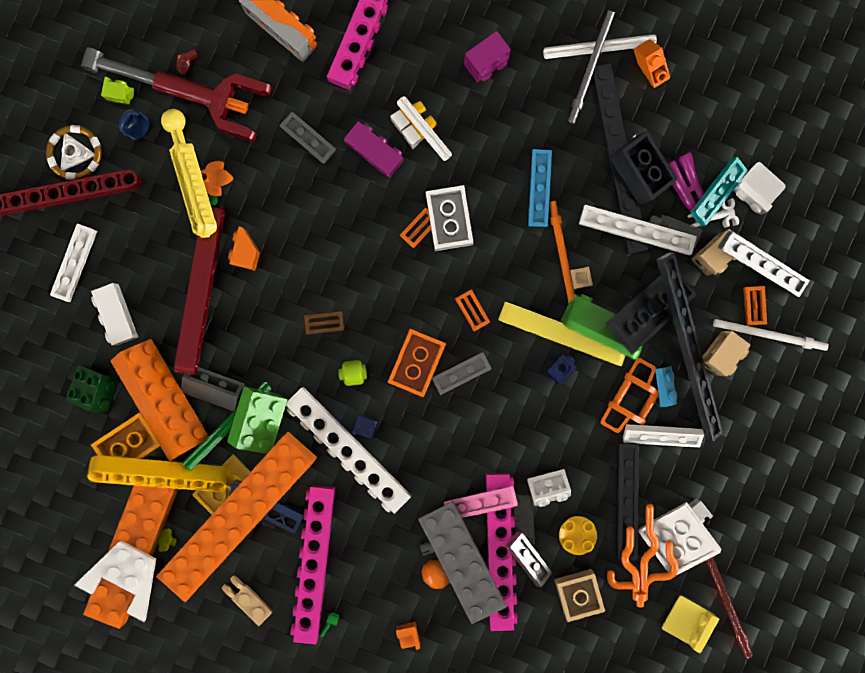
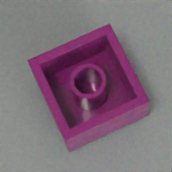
[464,31,511,83]

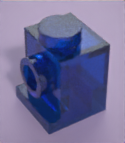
[546,354,577,384]

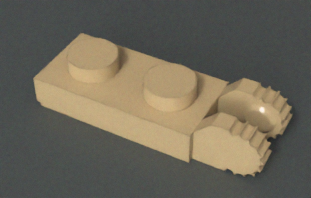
[222,576,273,626]

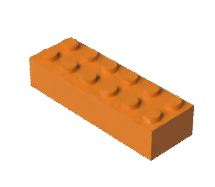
[111,339,208,462]

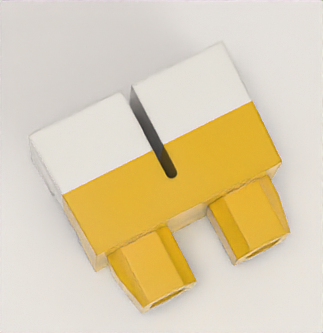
[390,101,436,149]

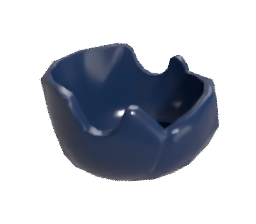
[117,109,150,140]

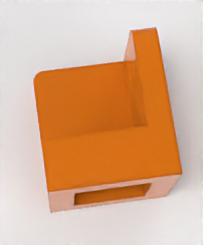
[396,622,420,650]

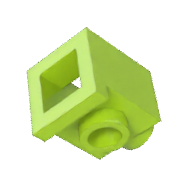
[101,77,134,104]

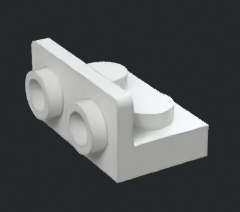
[527,469,571,507]

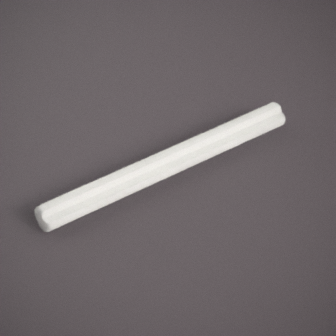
[543,34,656,59]

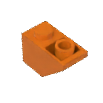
[633,39,670,88]
[228,227,260,271]

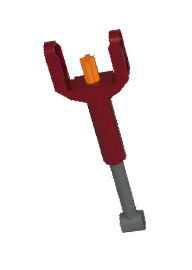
[81,47,273,142]

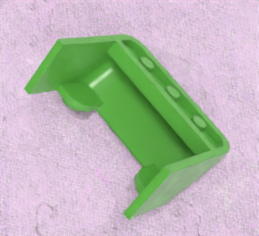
[561,294,642,360]

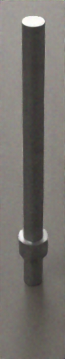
[568,10,615,124]

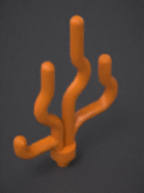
[607,504,679,607]

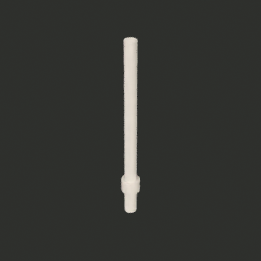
[713,319,828,351]

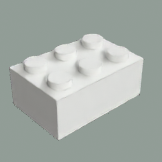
[426,185,473,251]

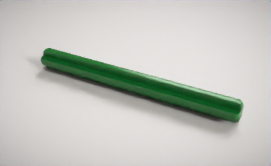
[182,382,272,471]

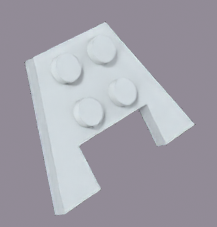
[75,540,156,622]

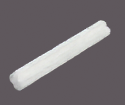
[397,96,452,161]

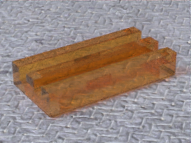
[304,311,345,335]

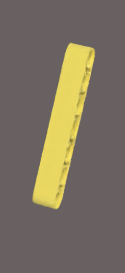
[498,302,626,366]

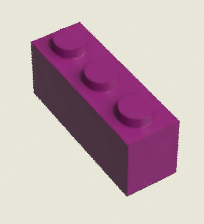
[344,121,403,178]

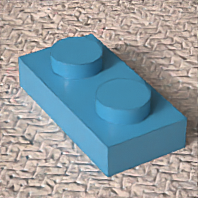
[655,366,677,407]

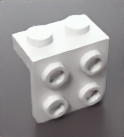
[733,162,785,215]

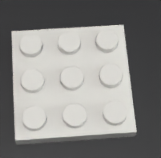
[638,502,721,575]

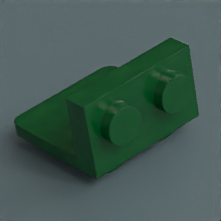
[66,365,119,414]

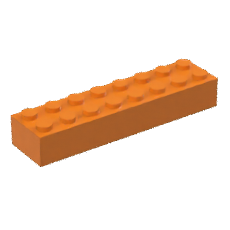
[83,485,179,629]

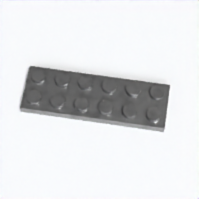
[418,501,507,624]

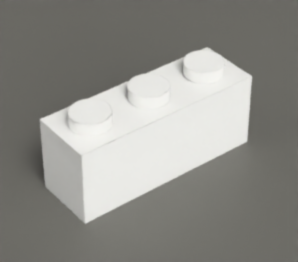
[91,283,139,346]

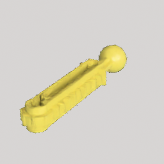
[161,109,217,238]

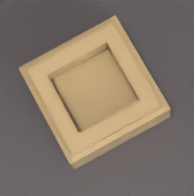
[570,267,593,289]

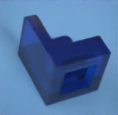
[352,414,378,439]

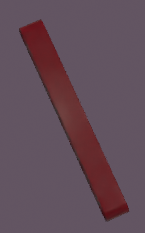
[0,170,142,216]
[175,206,225,375]

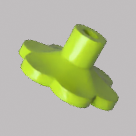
[158,528,177,552]

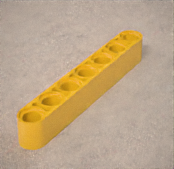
[87,455,228,492]

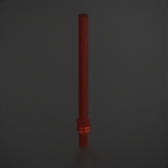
[706,557,753,659]

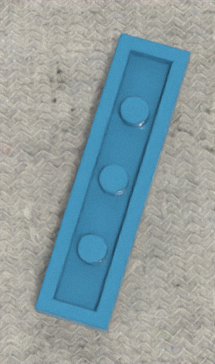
[528,149,552,227]

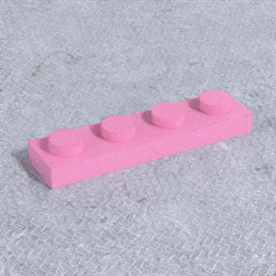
[444,486,518,518]

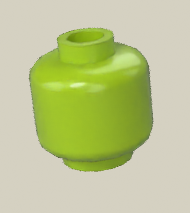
[339,360,367,386]

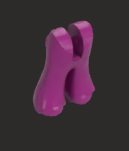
[668,152,705,211]

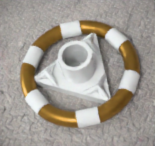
[46,125,102,180]

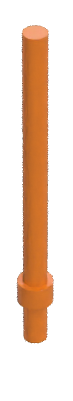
[549,201,575,302]

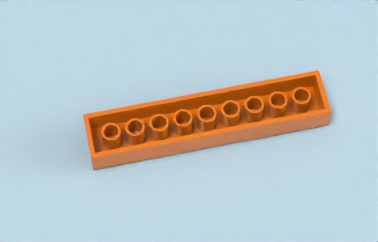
[156,432,317,602]

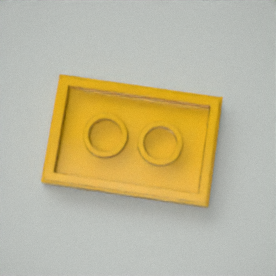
[192,454,251,515]

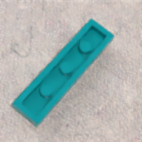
[690,157,748,226]

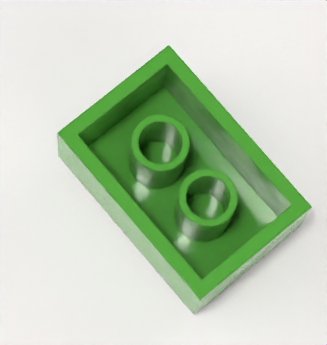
[227,386,288,454]

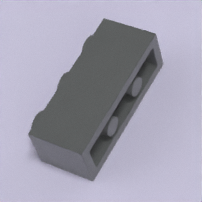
[181,367,245,411]

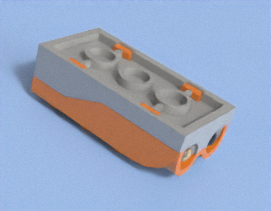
[239,0,318,62]

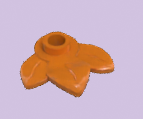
[200,161,233,196]

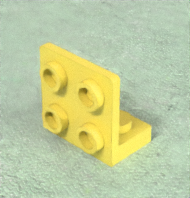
[662,595,719,654]

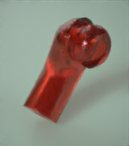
[176,48,198,74]

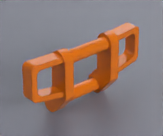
[601,358,659,433]

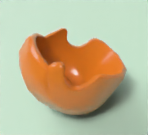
[421,559,450,589]

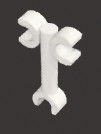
[688,198,739,228]

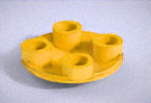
[559,516,597,555]

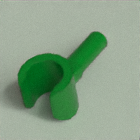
[319,613,340,637]

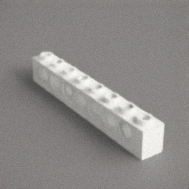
[286,387,411,514]

